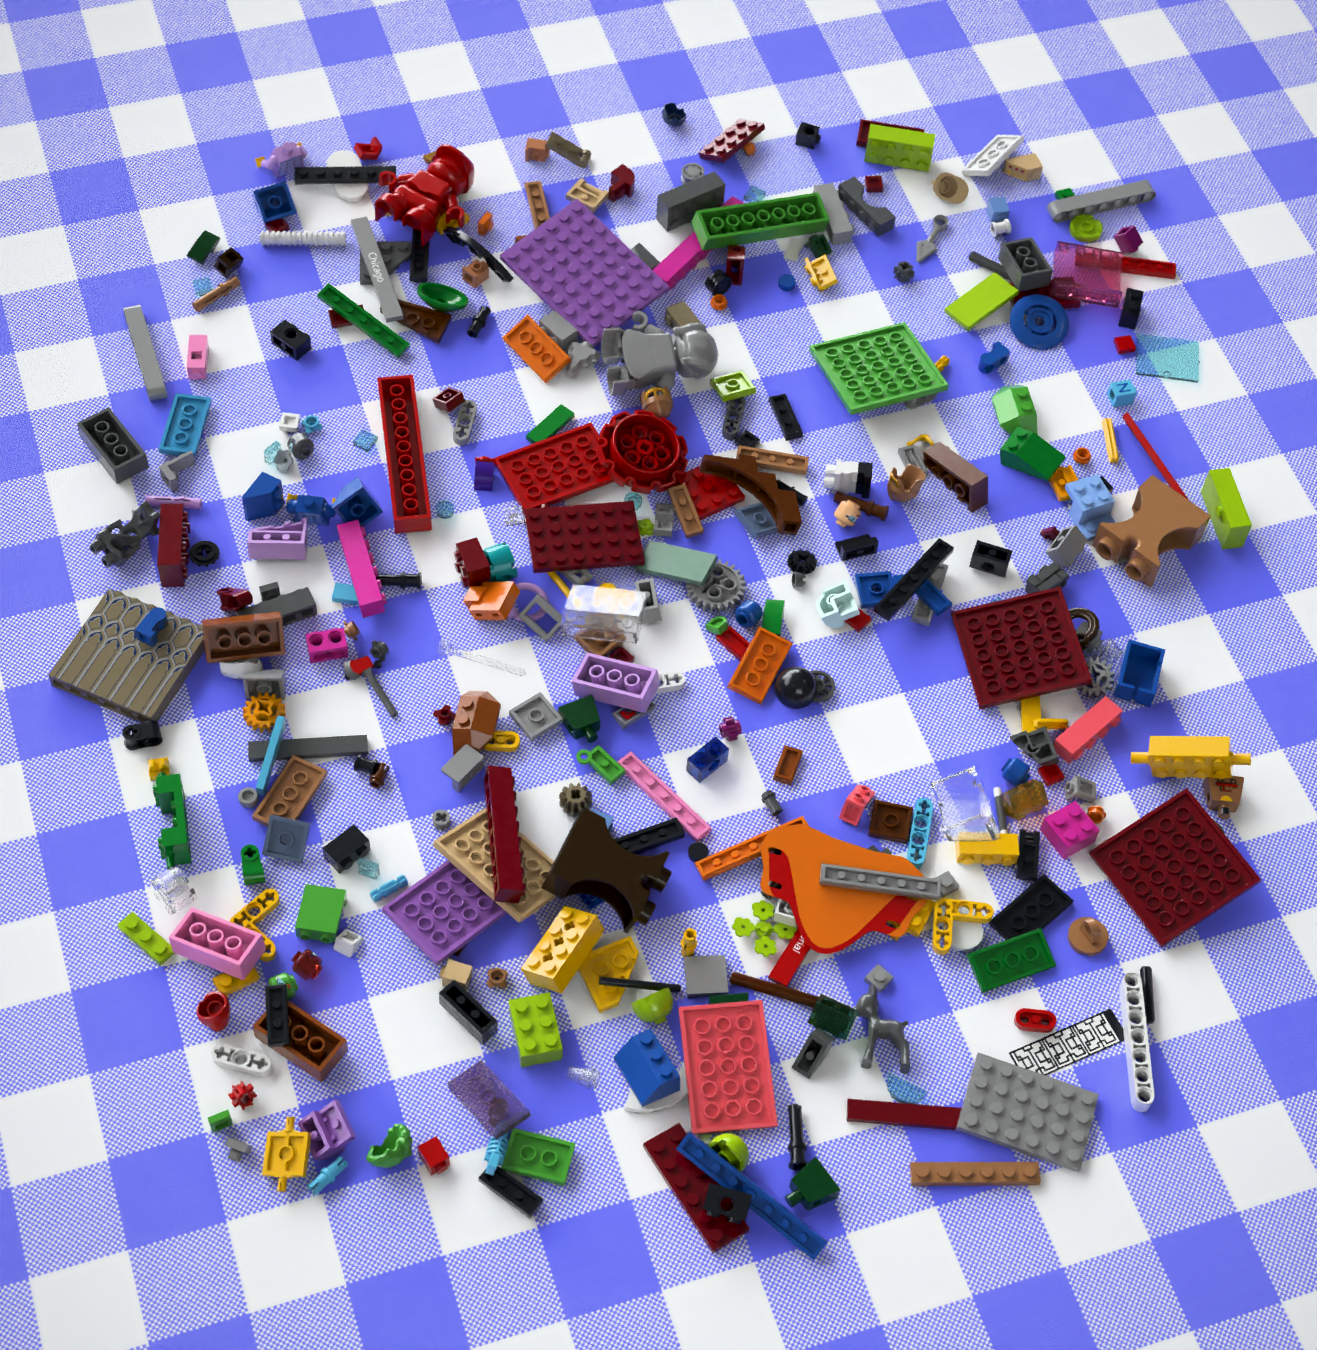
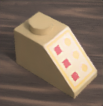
[1003,153,1043,181]

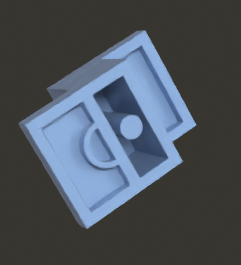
[1065,474,1115,541]

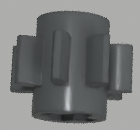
[893,261,915,283]

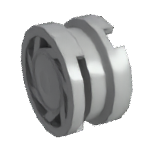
[681,163,705,185]

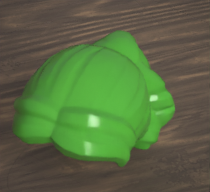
[366,1123,413,1168]

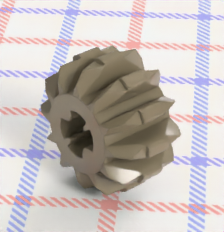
[559,782,592,816]

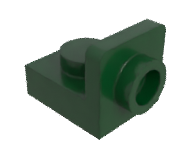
[805,234,833,259]

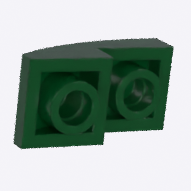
[187,230,221,265]

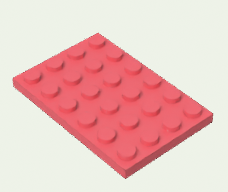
[678,1000,778,1135]

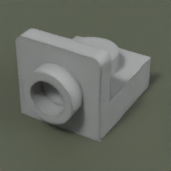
[1064,776,1096,803]

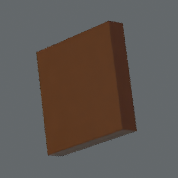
[868,800,913,844]

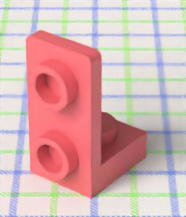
[839,784,875,826]

